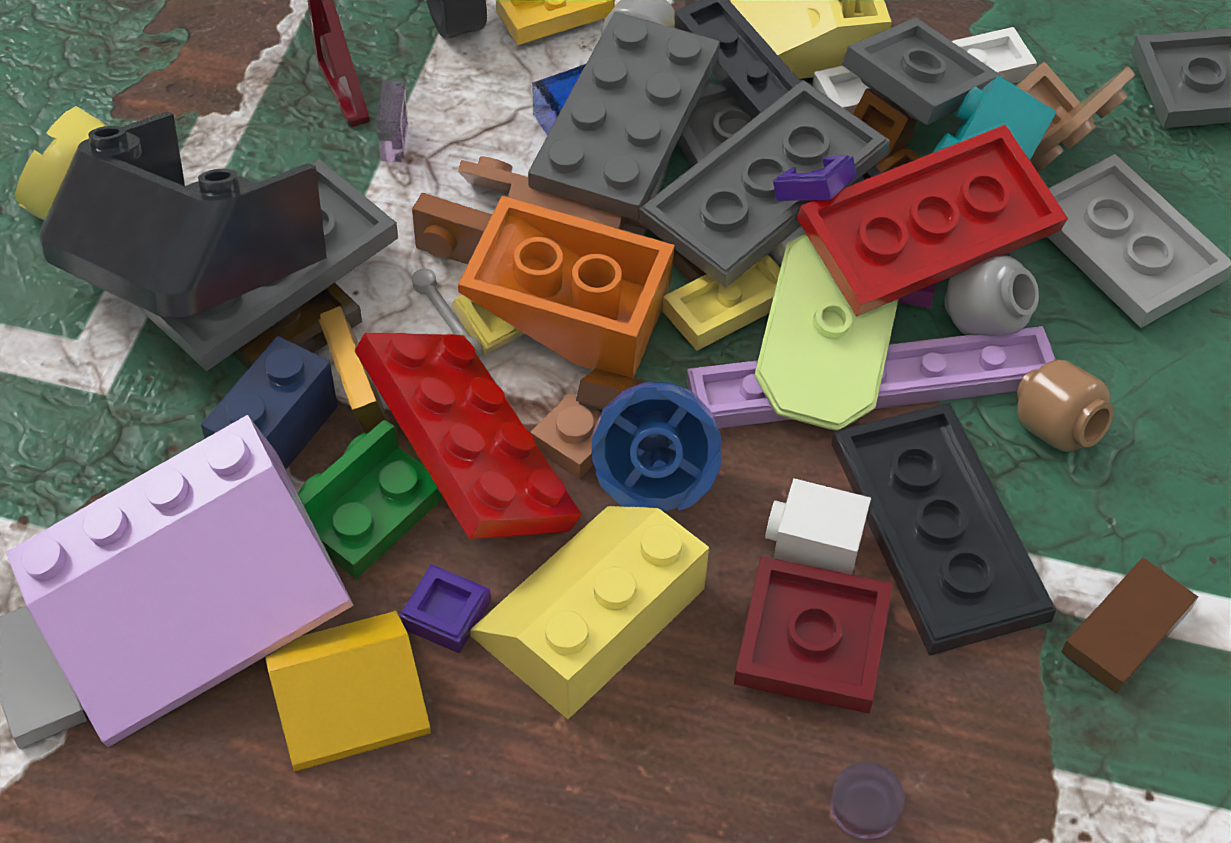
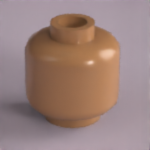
[1017,360,1114,452]

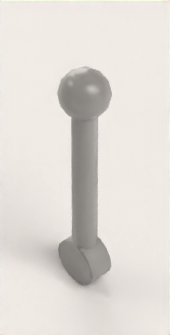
[412,269,483,357]

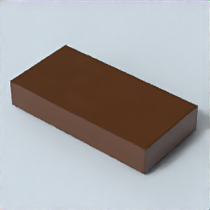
[1062,557,1199,694]

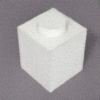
[765,478,871,575]

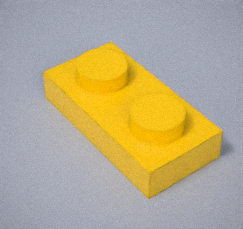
[496,0,615,45]

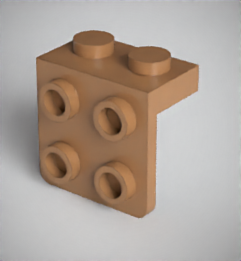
[1016,61,1136,172]

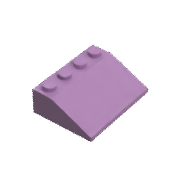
[6,415,353,747]

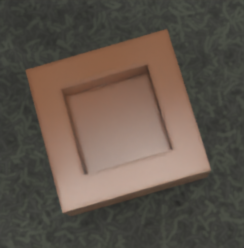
[530,393,601,479]

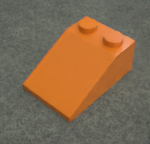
[458,196,675,378]

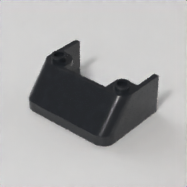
[38,112,327,318]

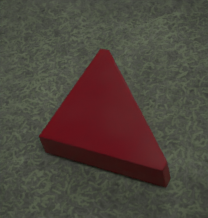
[307,0,370,127]

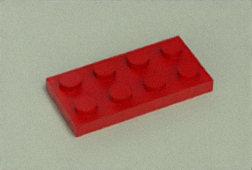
[797,124,1068,317]
[354,333,582,539]

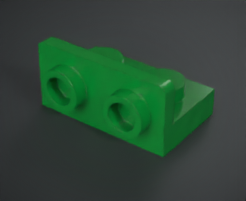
[298,420,444,579]

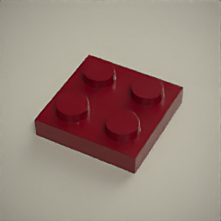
[734,556,893,714]

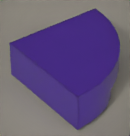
[773,155,857,201]

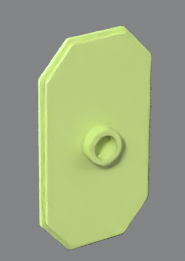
[754,233,898,431]

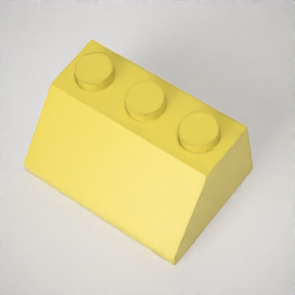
[470,506,709,719]

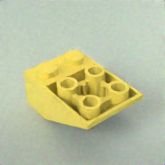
[730,0,892,79]

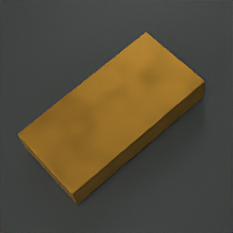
[319,306,389,433]

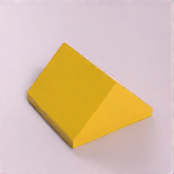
[265,611,431,772]

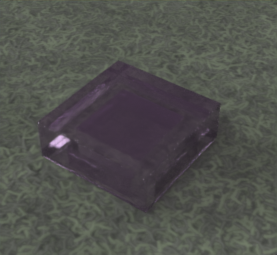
[377,81,409,162]

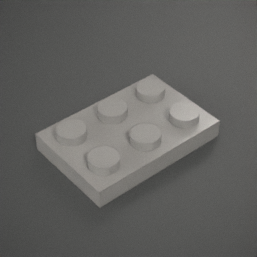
[1047,154,1231,328]

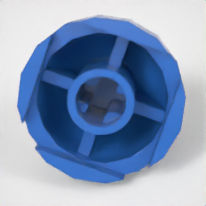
[592,382,721,511]

